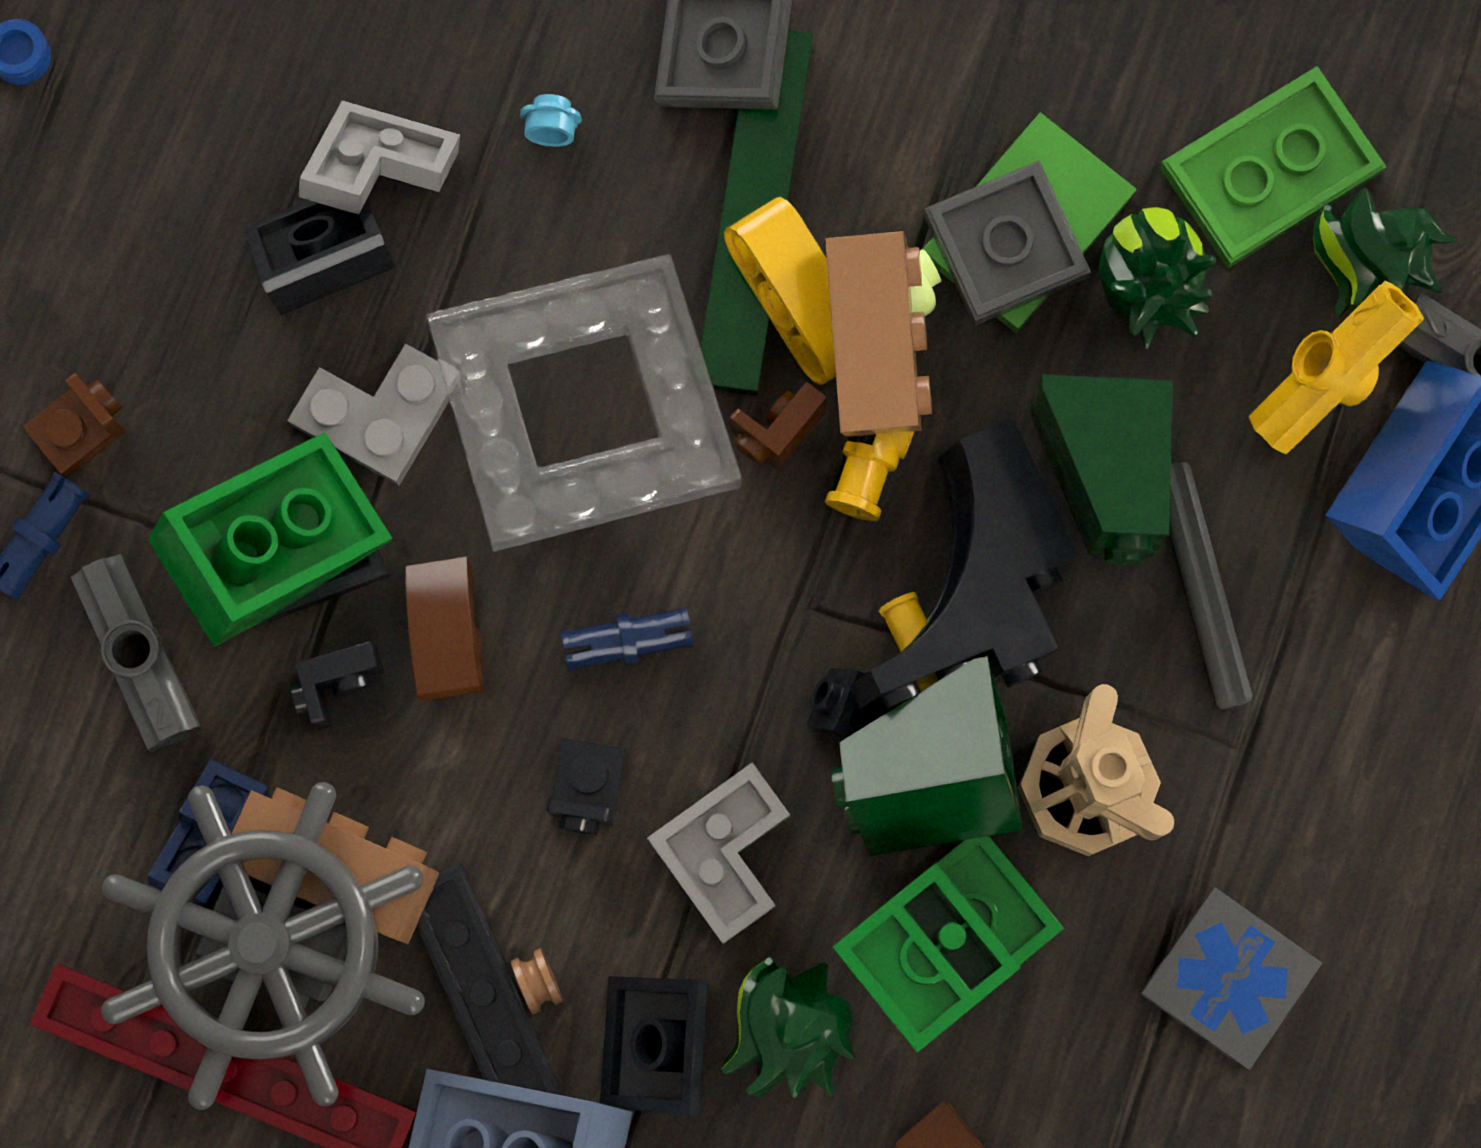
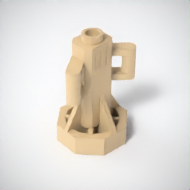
[1018,684,1174,856]

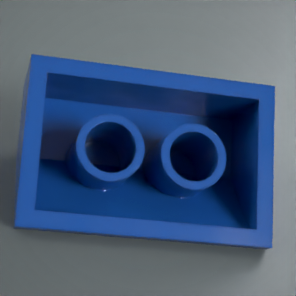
[1325,360,1481,601]

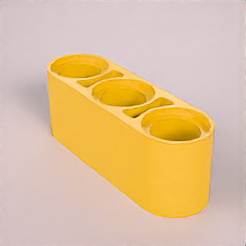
[724,197,836,385]

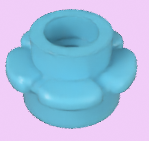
[520,94,582,147]

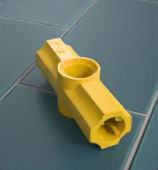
[1248,281,1424,454]

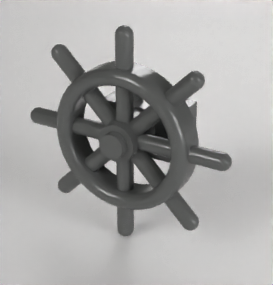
[101,782,425,1110]

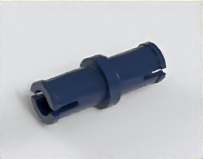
[0,472,90,600]
[560,606,693,672]

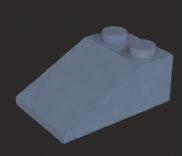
[409,1069,632,1148]

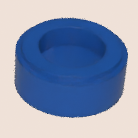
[0,19,51,85]

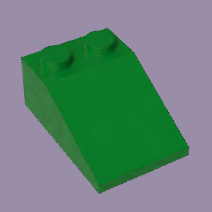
[147,432,392,647]

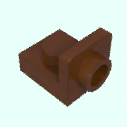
[22,372,126,479]
[729,382,827,469]

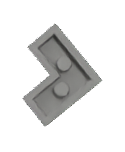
[299,101,460,214]
[287,344,462,486]
[647,763,790,945]

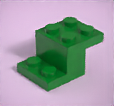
[832,836,1064,1053]

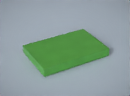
[1159,66,1386,269]
[923,112,1137,334]

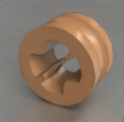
[511,948,563,1014]

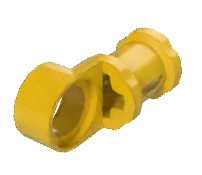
[825,431,914,521]

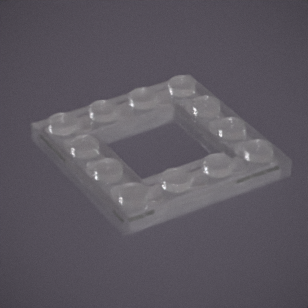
[426,254,742,552]

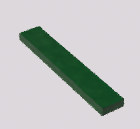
[695,29,813,396]

